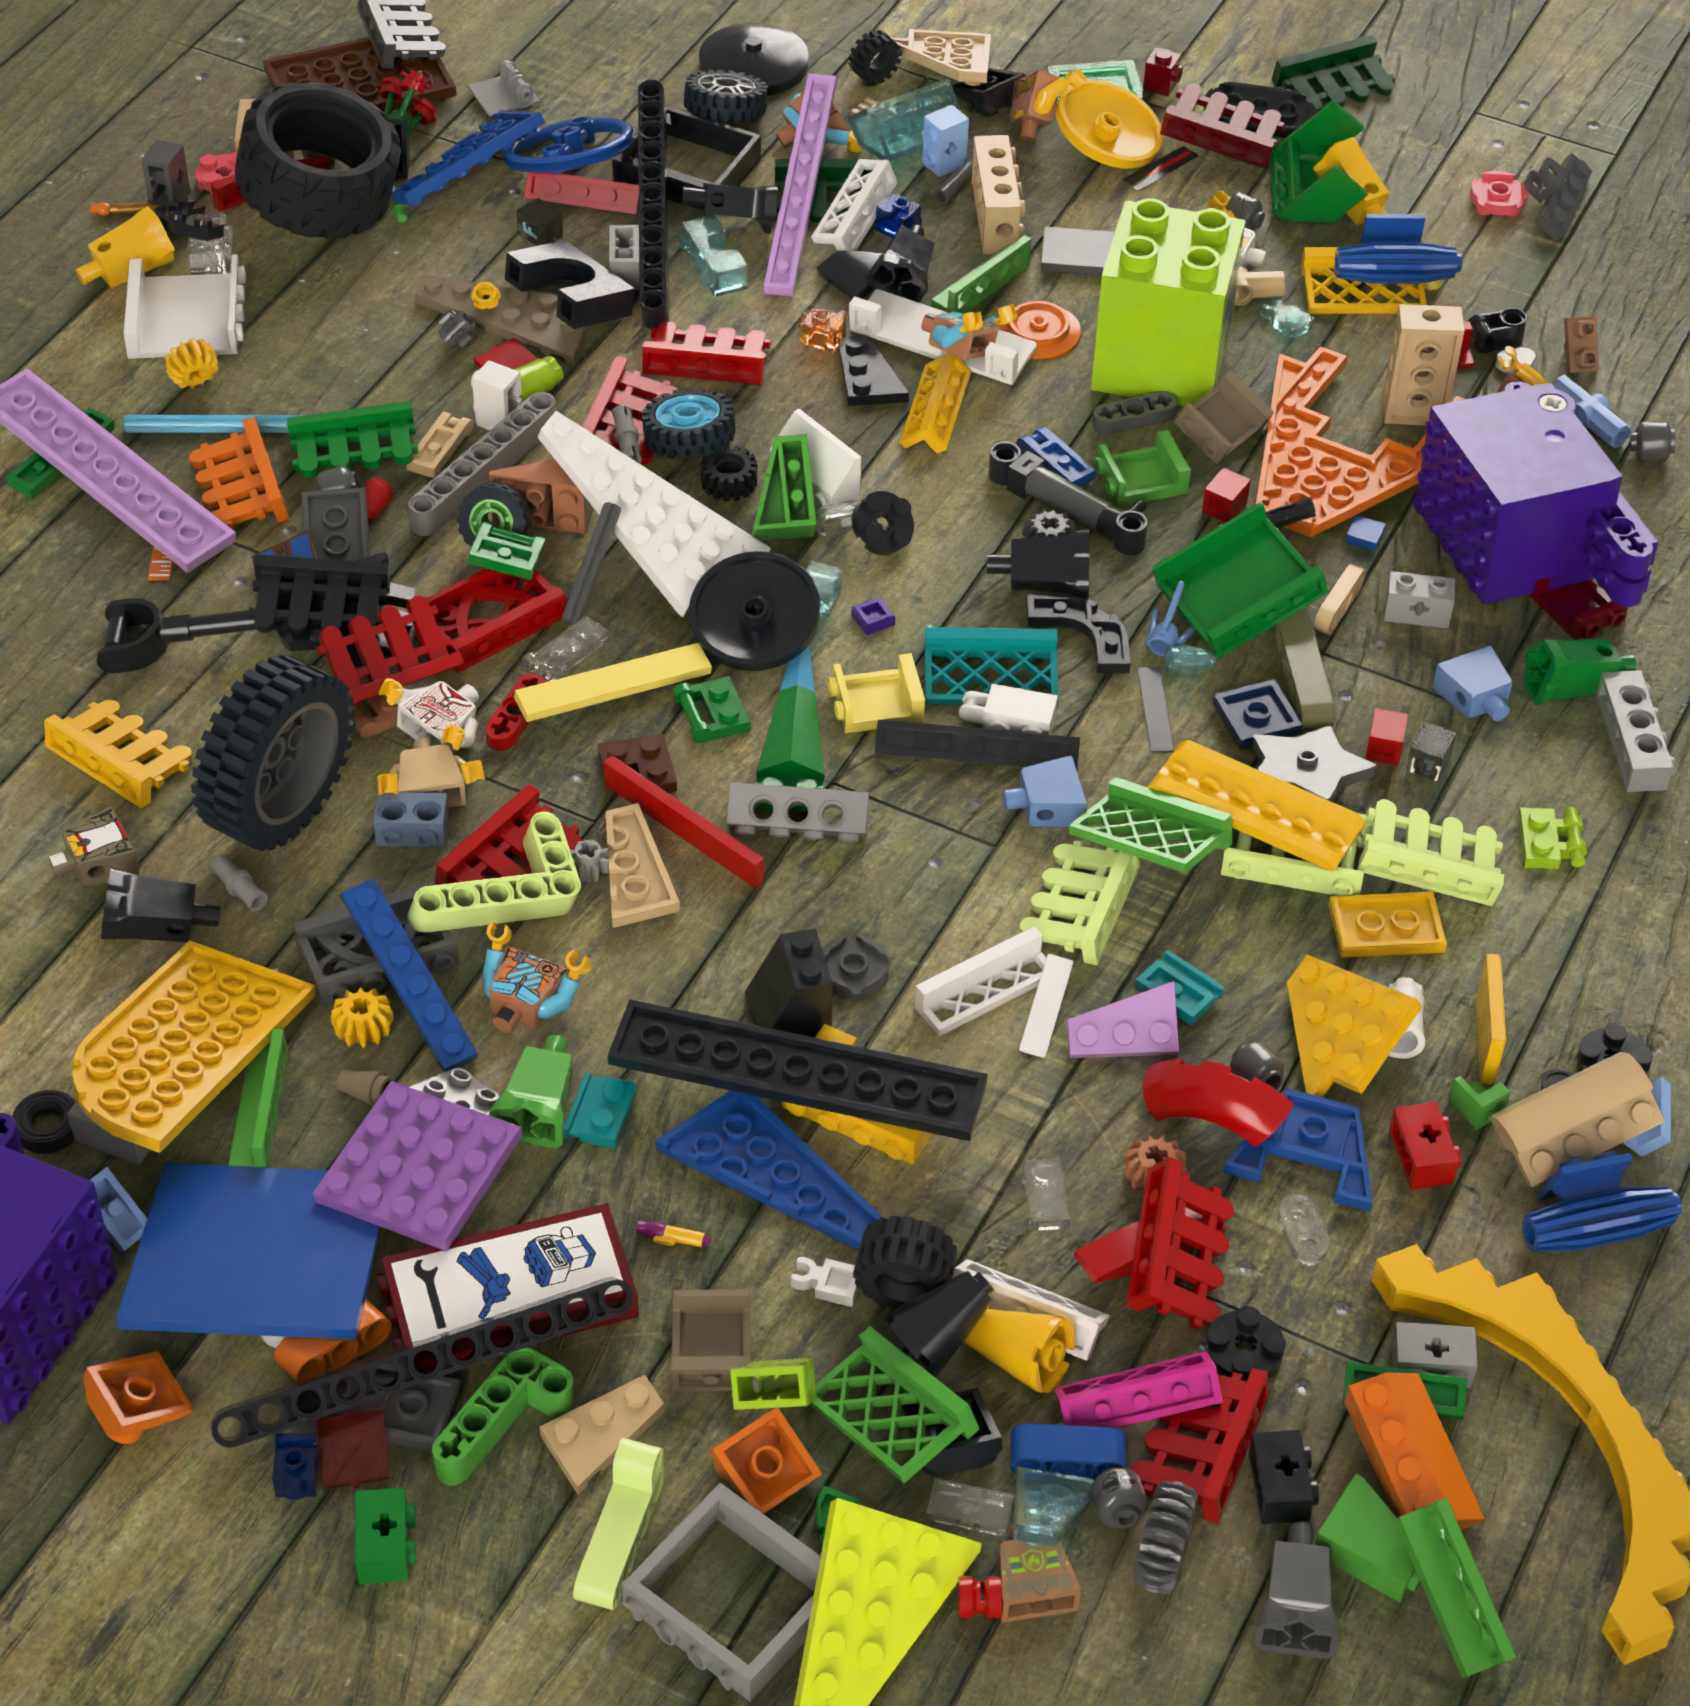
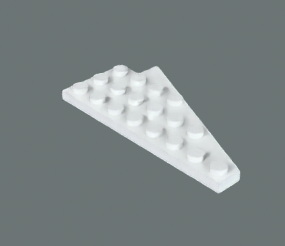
[538,411,771,617]

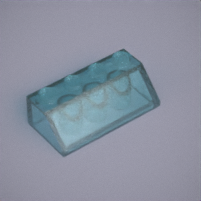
[848,78,970,161]

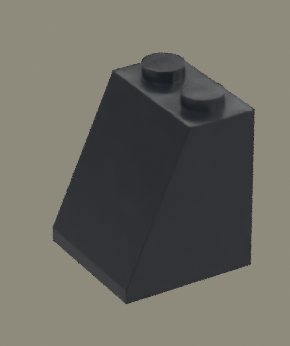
[745,928,833,1038]

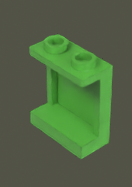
[1093,430,1191,507]

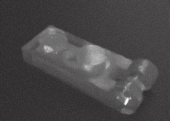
[521,616,610,682]

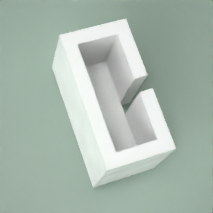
[471,360,522,430]

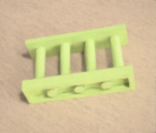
[1221,813,1372,896]

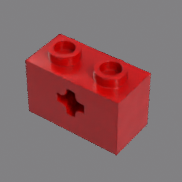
[1389,1102,1462,1190]

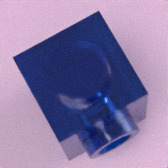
[875,193,922,238]

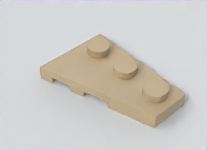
[539,1375,665,1495]

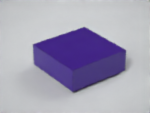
[851,597,896,635]

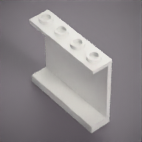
[124,254,246,359]

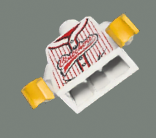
[378,678,479,753]

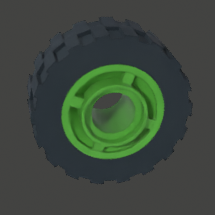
[457,482,532,547]

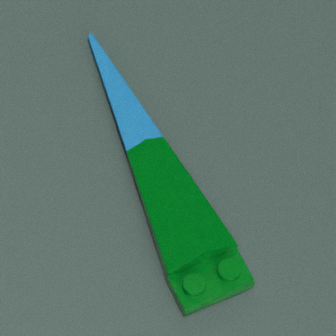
[755,645,825,812]

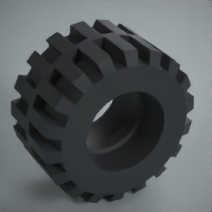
[853,1216,958,1309]

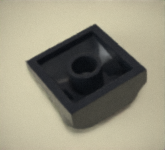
[948,68,1025,116]
[902,1387,1002,1477]

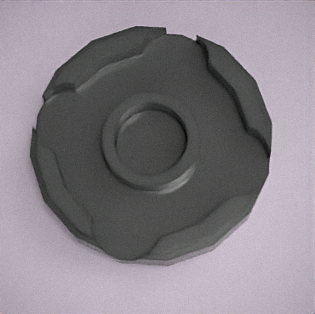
[823,936,890,999]

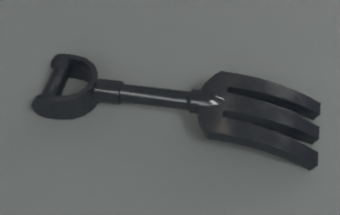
[96,583,415,673]

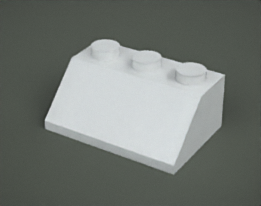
[770,409,861,520]

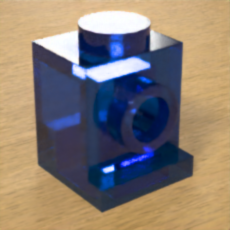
[272,1433,320,1500]

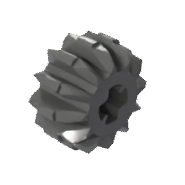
[1022,509,1075,538]

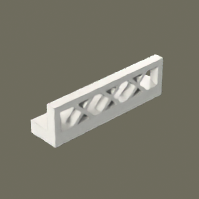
[811,159,898,251]
[915,926,1047,1037]
[952,1259,1110,1361]

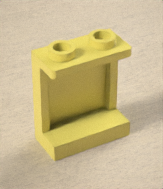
[828,653,925,733]

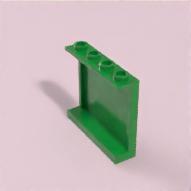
[1152,502,1328,659]

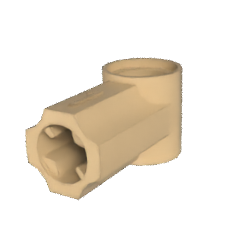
[1234,266,1285,306]

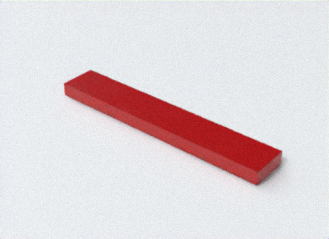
[603,756,764,889]

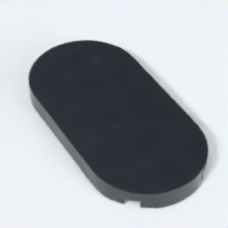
[1203,82,1315,138]

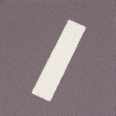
[1019,954,1073,1058]

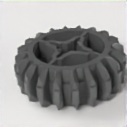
[1134,1480,1198,1594]

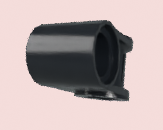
[1468,308,1527,353]

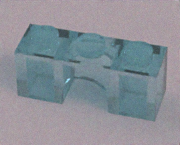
[679,214,748,297]

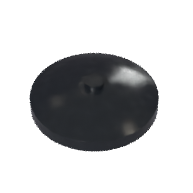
[699,23,809,96]
[689,551,821,671]

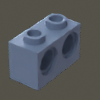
[373,792,449,847]

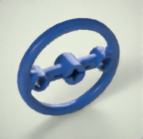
[503,116,635,174]

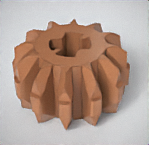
[1123,1133,1187,1191]

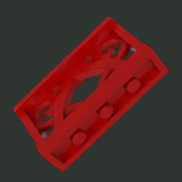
[426,568,566,673]

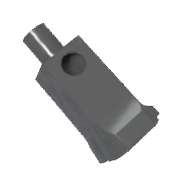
[1252,1522,1340,1659]

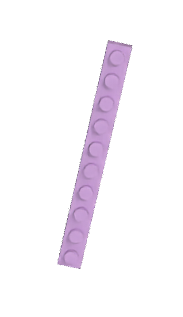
[763,73,837,297]

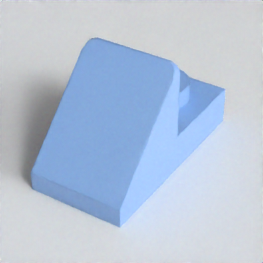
[90,1167,147,1253]

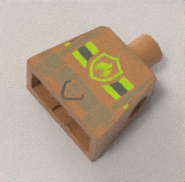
[998,1520,1081,1623]

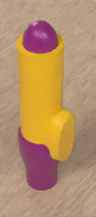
[636,1221,711,1248]

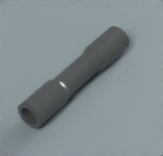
[934,152,973,205]

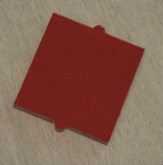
[317,1409,390,1489]

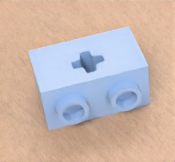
[922,105,969,177]

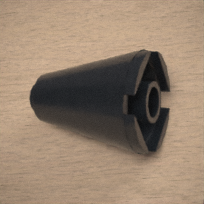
[883,1271,995,1377]

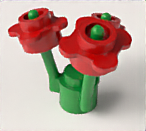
[376,70,437,136]

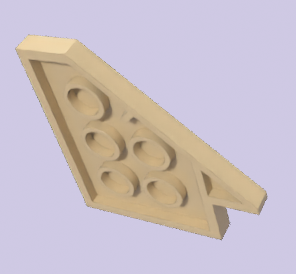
[892,29,991,86]

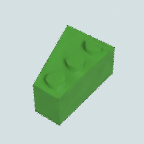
[752,434,817,541]

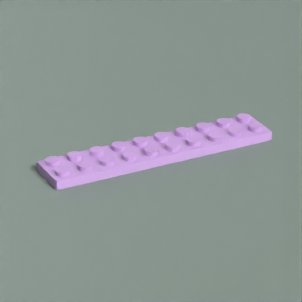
[0,368,237,573]

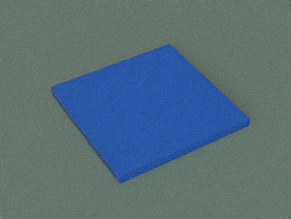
[116,1163,382,1340]

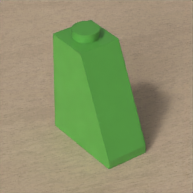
[1315,1473,1421,1603]

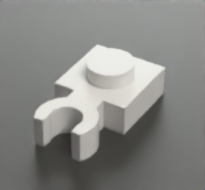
[791,1257,859,1307]

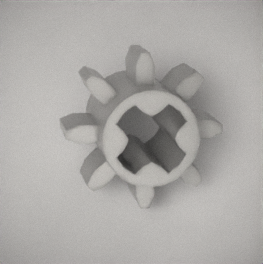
[570,840,609,883]

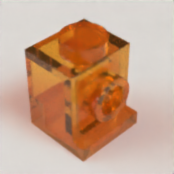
[798,307,846,353]

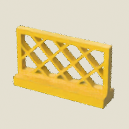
[1300,247,1427,314]

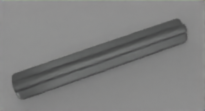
[562,502,621,626]

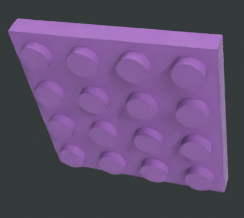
[312,1081,523,1251]

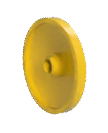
[1055,79,1163,169]

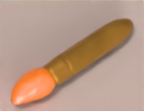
[89,202,160,216]

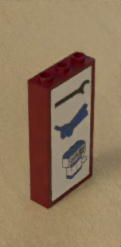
[377,1203,639,1371]

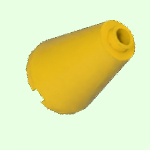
[964,1309,1075,1394]

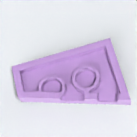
[1067,981,1179,1058]

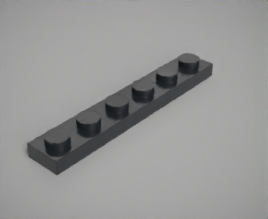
[875,719,1080,770]

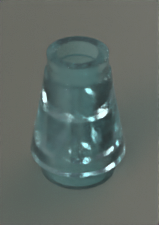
[1165,643,1216,676]

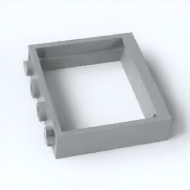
[622,1483,821,1702]

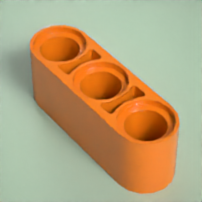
[274,1299,392,1383]

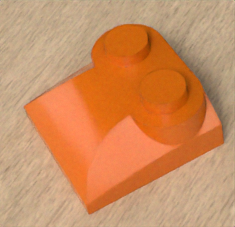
[83,1351,194,1444]
[709,1408,822,1514]

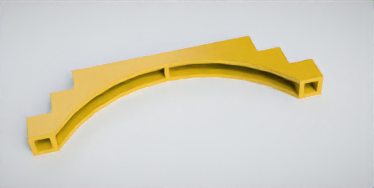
[1372,1244,1690,1665]

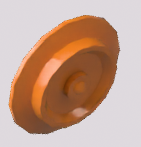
[999,301,1082,360]

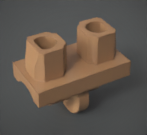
[1564,316,1599,373]

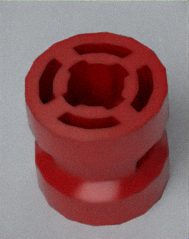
[958,1576,1002,1619]

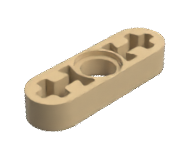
[1313,564,1366,635]

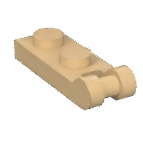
[407,411,474,478]

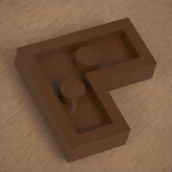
[598,734,677,793]

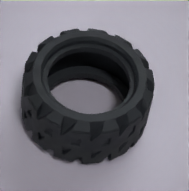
[234,82,401,239]

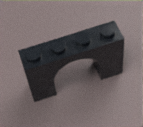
[505,240,635,329]

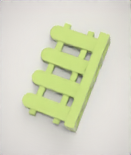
[1357,799,1504,906]
[1020,840,1140,965]

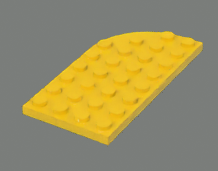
[72,941,316,1153]

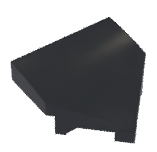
[817,251,882,299]

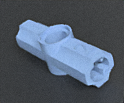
[1553,375,1632,449]

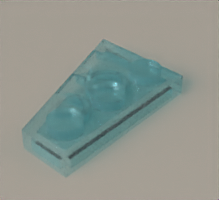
[1014,1467,1095,1547]

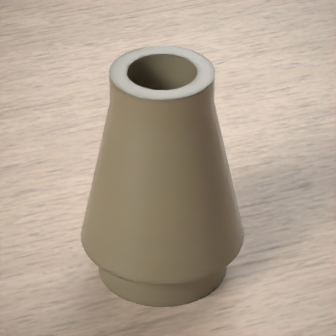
[336,1070,394,1107]

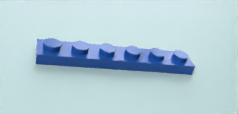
[341,878,478,1072]

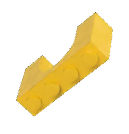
[782,1024,933,1165]

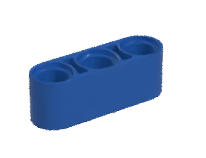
[1010,1423,1127,1481]

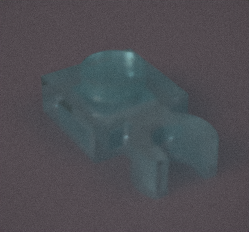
[1260,296,1315,340]

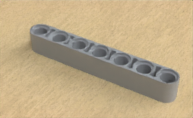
[408,392,556,536]

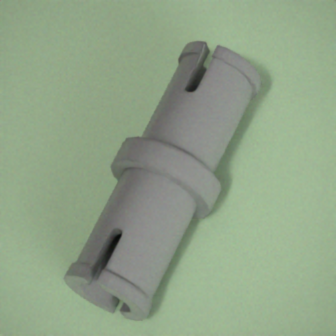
[612,405,642,464]
[210,854,268,912]

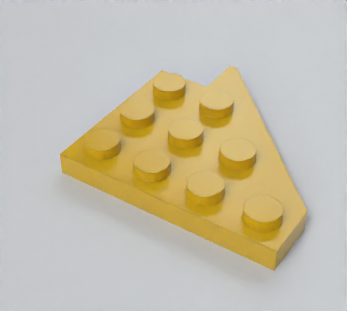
[1287,955,1422,1097]

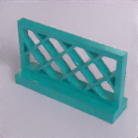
[924,627,1058,707]

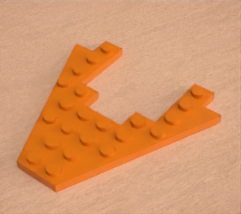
[1256,346,1464,538]

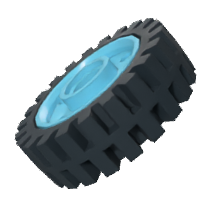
[642,388,736,460]

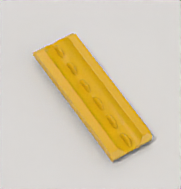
[1148,740,1365,872]

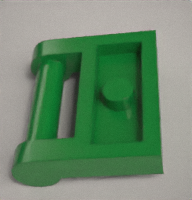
[468,521,547,580]
[672,676,751,743]

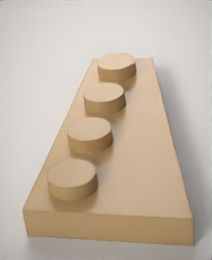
[605,803,680,928]

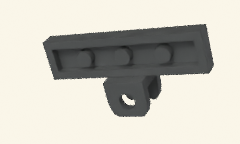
[1523,153,1592,242]

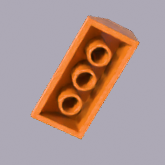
[1344,1373,1485,1530]

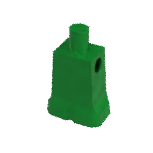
[1524,639,1636,705]

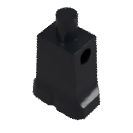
[681,183,778,233]
[866,225,935,303]
[987,530,1089,599]
[101,867,221,942]

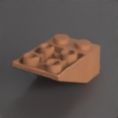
[489,459,594,534]

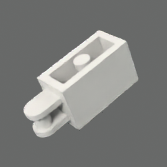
[959,684,1058,735]

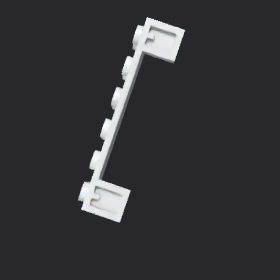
[849,289,1037,385]

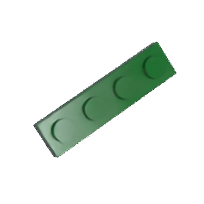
[6,407,115,499]

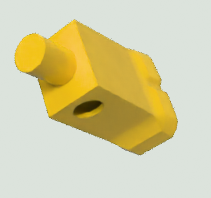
[1313,137,1390,225]
[75,206,175,289]

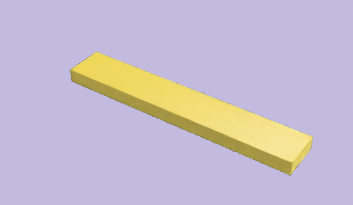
[514,643,712,722]

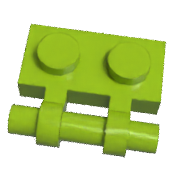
[1518,807,1587,869]

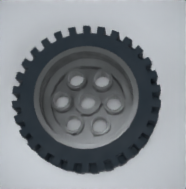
[191,655,355,851]

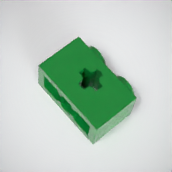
[355,1487,417,1585]

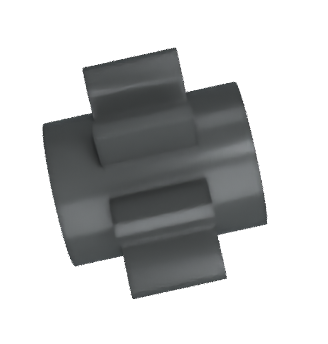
[439,310,476,348]

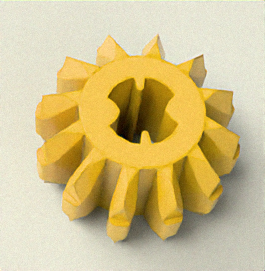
[165,338,219,389]
[330,986,394,1049]

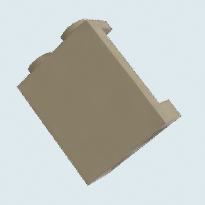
[1174,370,1274,465]
[671,1287,751,1392]

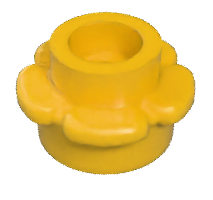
[471,282,501,310]

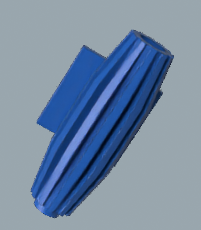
[1334,214,1462,284]
[1521,1152,1682,1253]

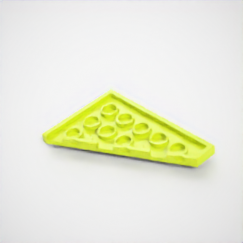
[794,1498,982,1706]

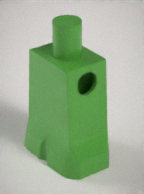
[489,1035,573,1148]

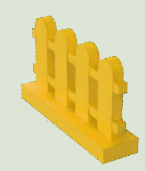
[44,700,192,809]

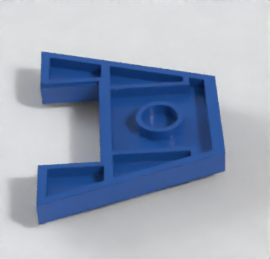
[1223,1088,1373,1212]

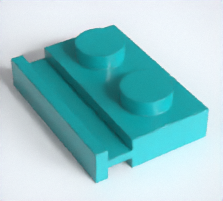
[1135,950,1225,1026]
[564,1072,637,1149]

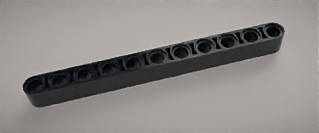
[638,80,669,329]
[211,1277,634,1448]

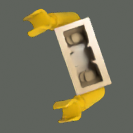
[377,737,485,808]

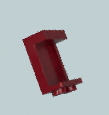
[1528,577,1628,640]

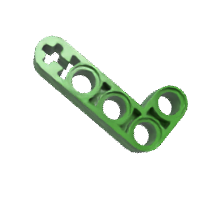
[432,1347,574,1486]

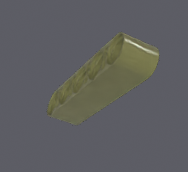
[1271,607,1335,729]

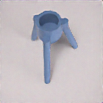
[1145,581,1195,656]

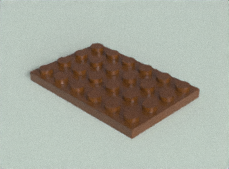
[263,37,457,112]

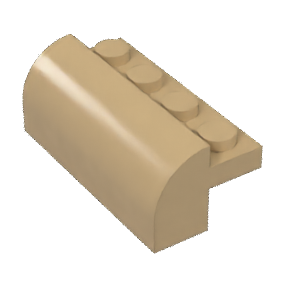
[1489,1052,1665,1187]

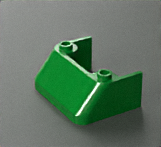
[1271,100,1368,224]

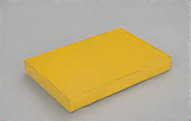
[1328,891,1447,958]
[1475,954,1506,1085]

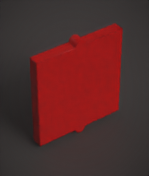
[474,338,538,369]

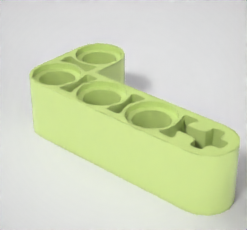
[573,1438,664,1610]

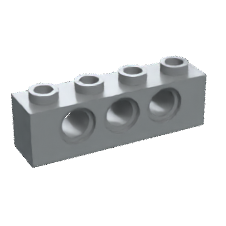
[1596,670,1676,792]
[727,782,869,843]

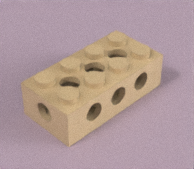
[971,135,1025,254]
[1382,304,1465,425]

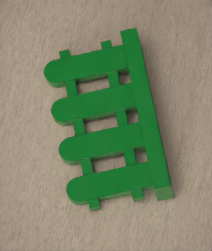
[287,401,419,478]

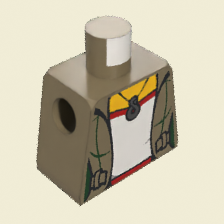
[48,807,140,886]

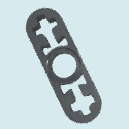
[1092,392,1178,434]

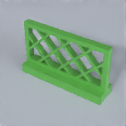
[1069,777,1233,873]
[810,1326,980,1483]

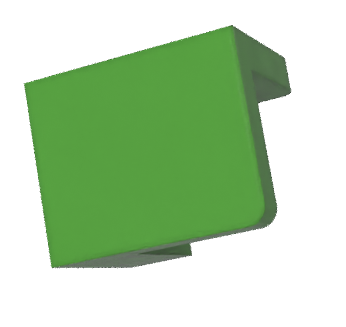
[1448,1076,1511,1130]

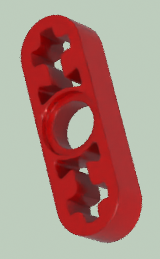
[485,673,546,751]

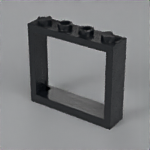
[612,106,761,210]

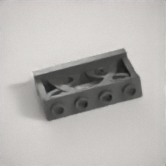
[293,882,459,1007]

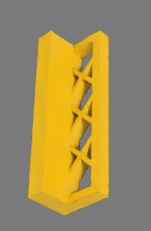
[899,353,971,454]

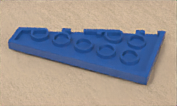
[392,110,545,206]
[655,1091,884,1251]

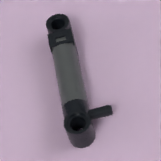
[988,441,1148,555]

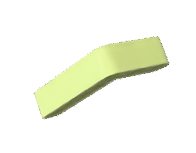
[407,812,581,933]

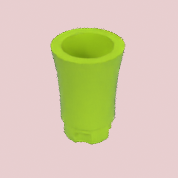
[513,356,563,403]

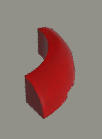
[1142,1059,1294,1147]

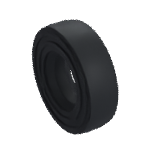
[12,1090,75,1154]

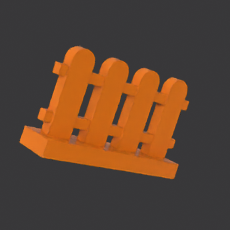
[189,417,290,530]

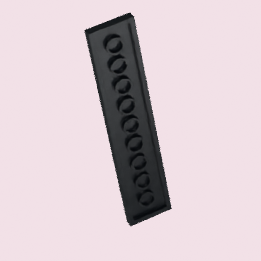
[608,999,988,1141]

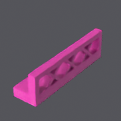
[1053,1351,1223,1428]

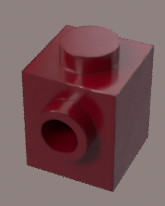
[1143,47,1183,97]

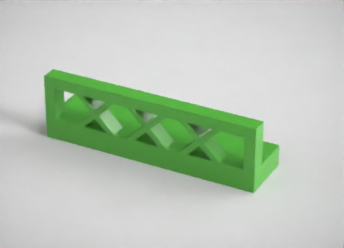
[931,235,1031,314]
[228,1029,289,1168]
[1394,1497,1516,1678]

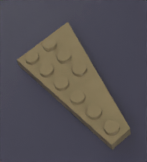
[415,275,589,366]

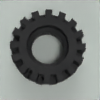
[849,30,902,85]
[701,445,757,502]

